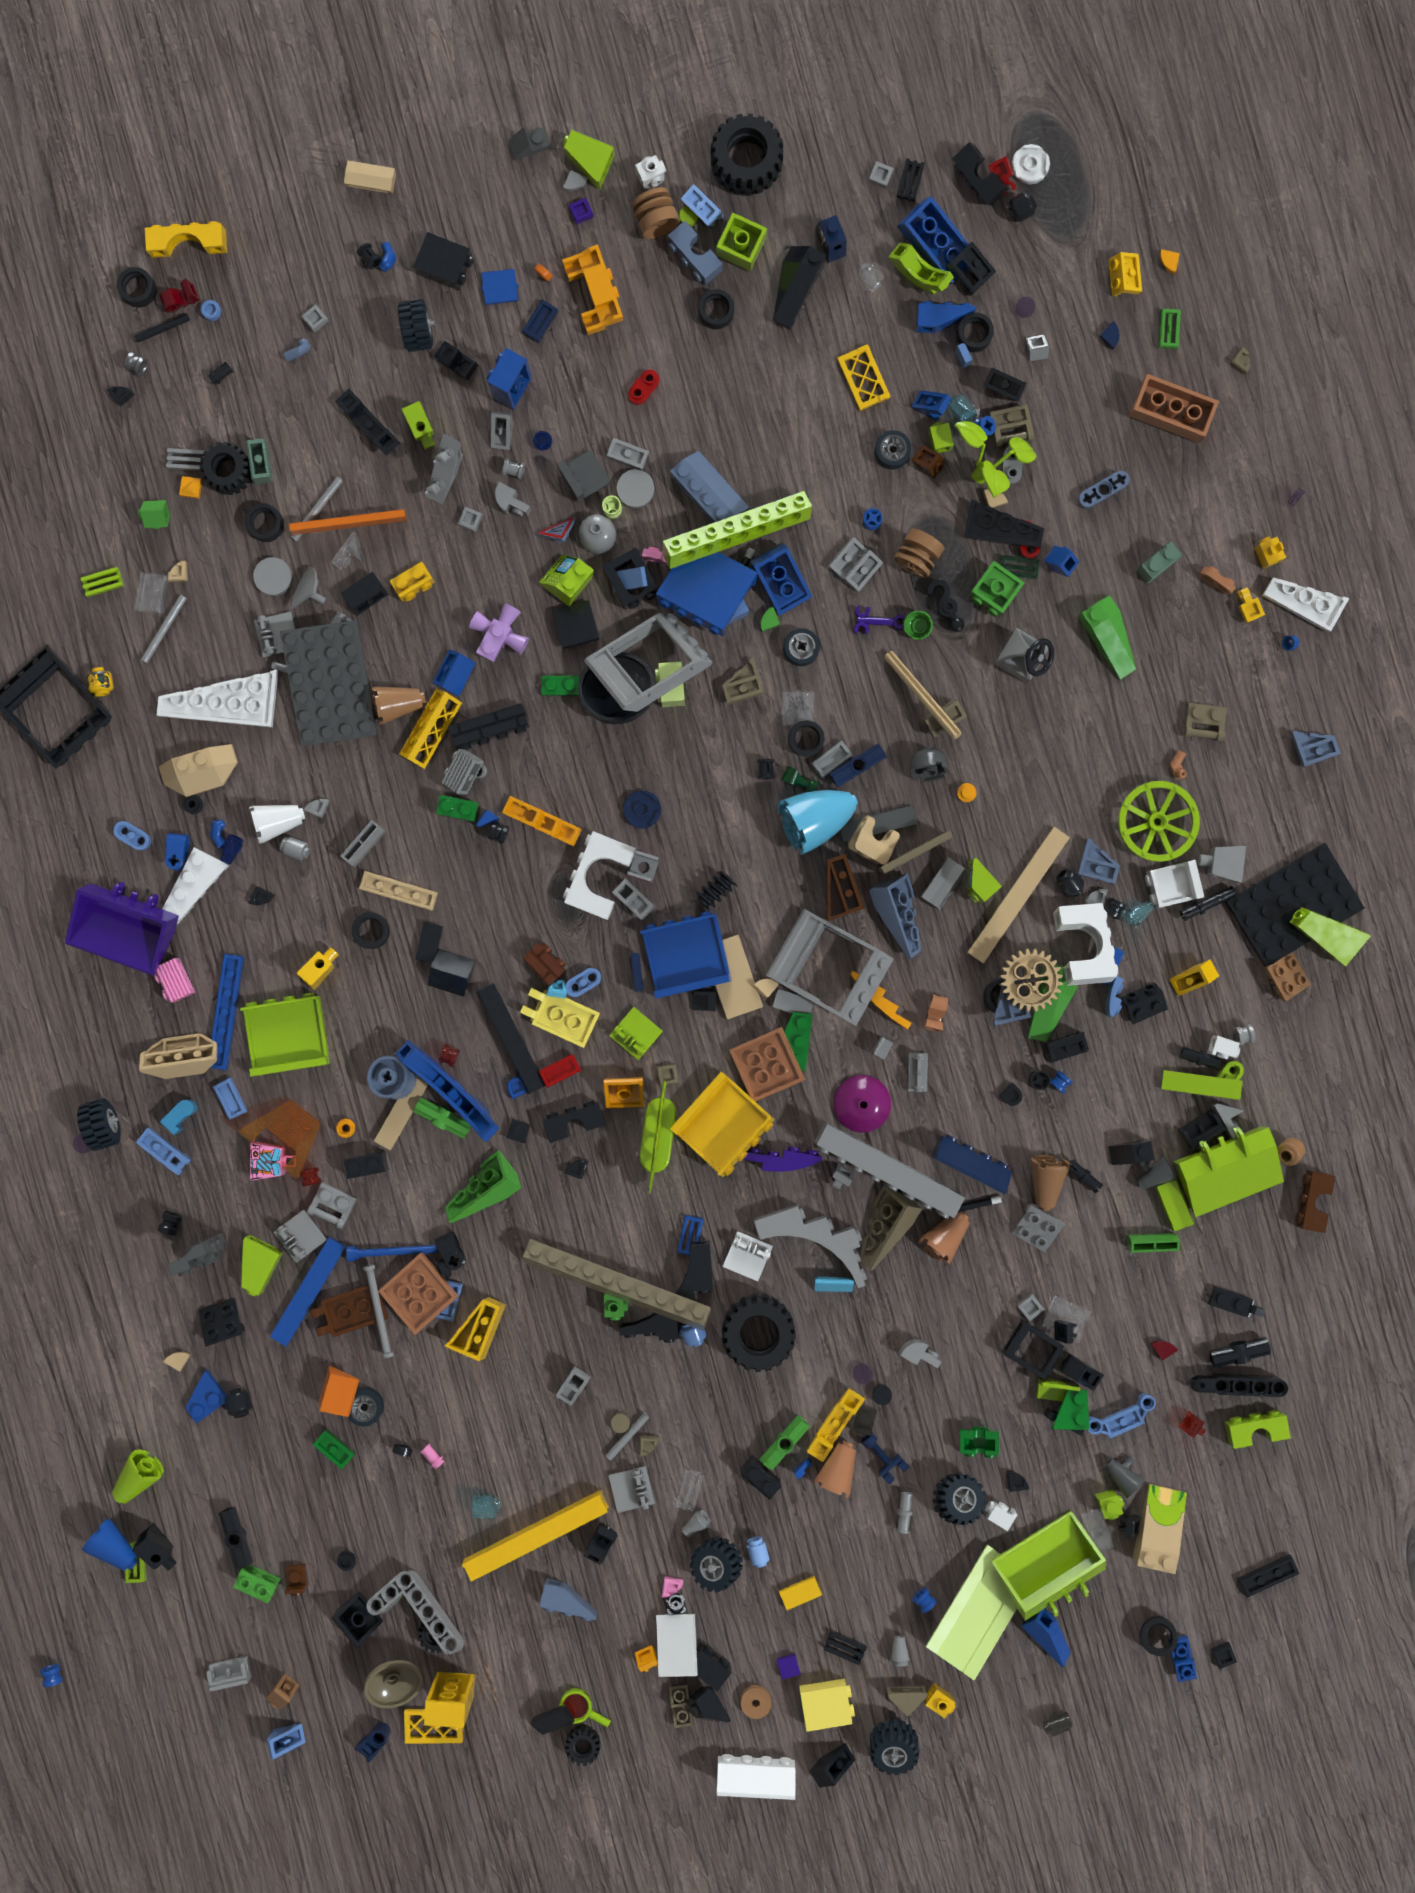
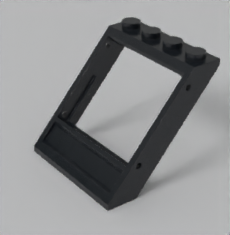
[0,644,112,769]

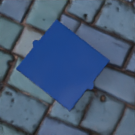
[481,269,519,305]

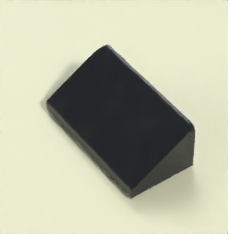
[530,1704,575,1735]

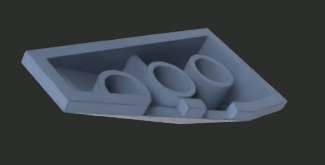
[869,873,921,959]

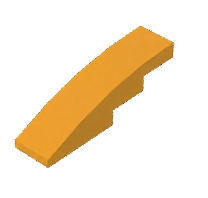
[502,796,582,847]
[850,971,911,1029]

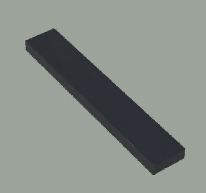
[476,983,546,1094]

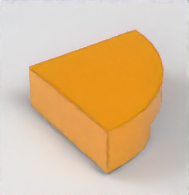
[1159,249,1180,274]

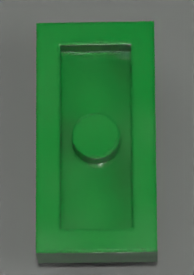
[542,676,580,696]
[313,1428,356,1470]

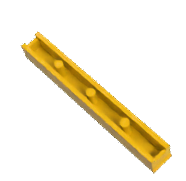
[462,1490,609,1582]

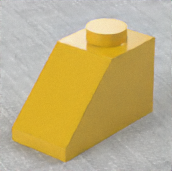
[1169,959,1219,996]

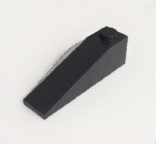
[773,246,827,329]

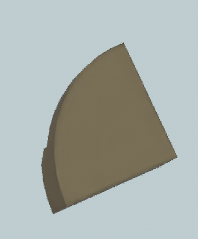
[1230,347,1250,375]
[639,1436,659,1457]

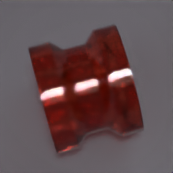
[438,1044,460,1067]
[299,1167,322,1187]

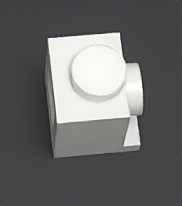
[1207,1035,1240,1060]
[985,1501,1018,1531]

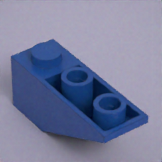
[916,301,976,333]
[1021,1608,1071,1667]

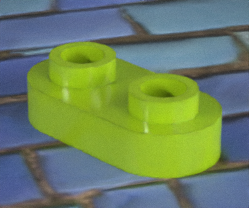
[1216,1061,1244,1080]

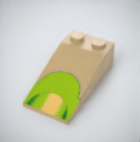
[1132,1483,1187,1574]

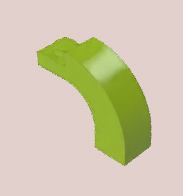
[888,242,954,295]

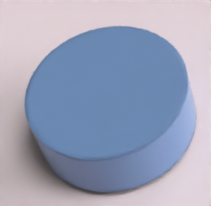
[201,300,222,321]

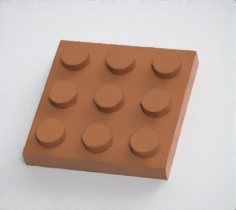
[729,1027,805,1101]
[378,1252,459,1335]

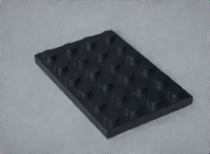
[1225,843,1365,967]

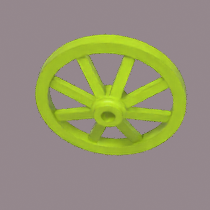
[1118,781,1200,862]

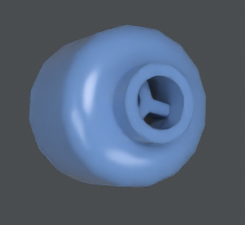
[678,1323,707,1347]

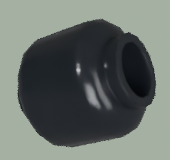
[1007,192,1037,222]
[1055,869,1084,897]
[224,1388,253,1419]

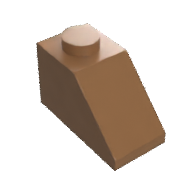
[266,1673,299,1711]

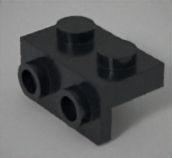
[1121,983,1168,1024]

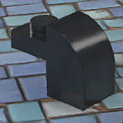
[583,1524,618,1565]

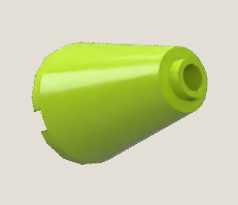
[112,1449,164,1504]

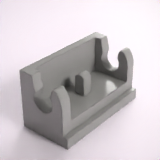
[207,1655,252,1692]

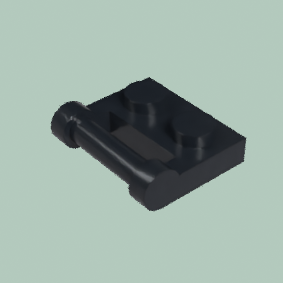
[946,242,996,296]

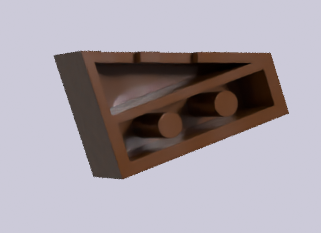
[826,854,864,921]

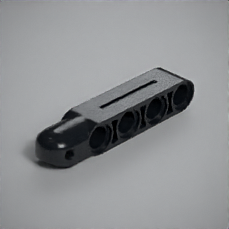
[1190,1374,1288,1397]

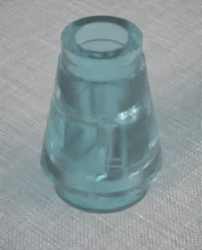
[1125,901,1154,926]

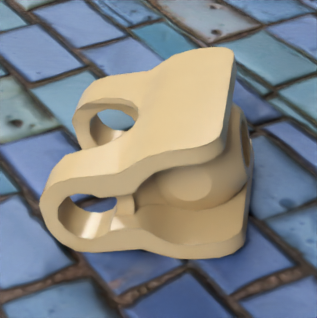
[848,815,900,864]

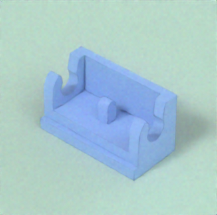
[681,184,724,227]

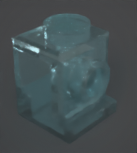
[472,1493,501,1518]

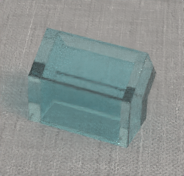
[948,393,977,421]

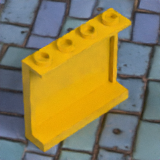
[670,1072,775,1177]

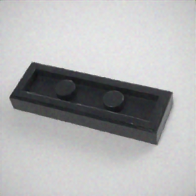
[1238,1554,1300,1598]

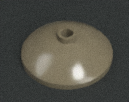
[364,1660,423,1708]

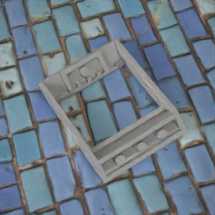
[585,613,713,712]
[766,909,894,1026]

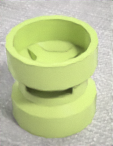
[602,495,622,519]

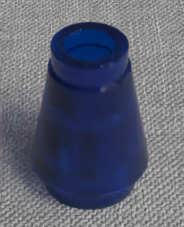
[220,834,244,864]

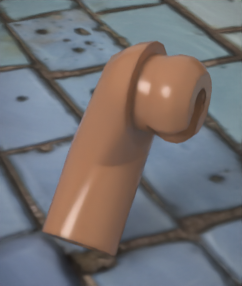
[1170,750,1187,779]

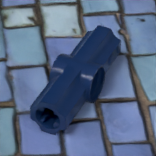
[829,744,887,788]

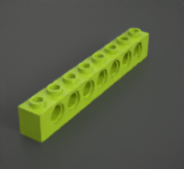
[662,491,812,569]

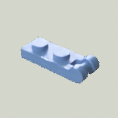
[136,1127,192,1175]

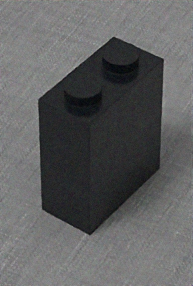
[413,232,474,291]

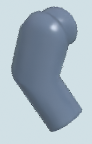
[284,339,311,362]

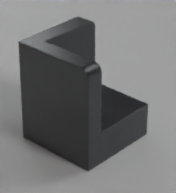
[693,991,716,1011]

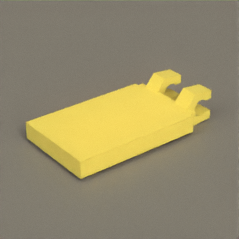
[520,987,600,1048]

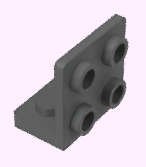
[557,450,610,503]

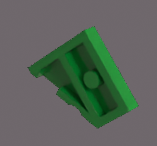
[1051,1390,1090,1430]

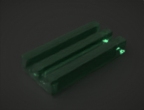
[1000,555,1040,580]

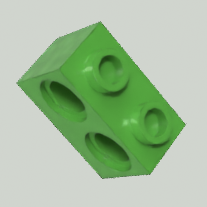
[233,1564,281,1604]

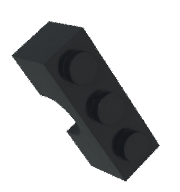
[952,142,1009,205]
[543,1100,606,1143]

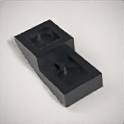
[434,341,478,381]

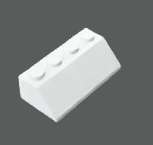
[717,1754,795,1800]

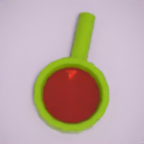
[559,1688,611,1728]

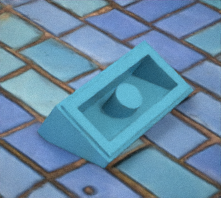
[814,1276,854,1292]

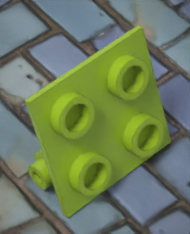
[609,1007,663,1060]

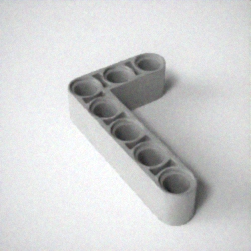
[367,1570,464,1654]

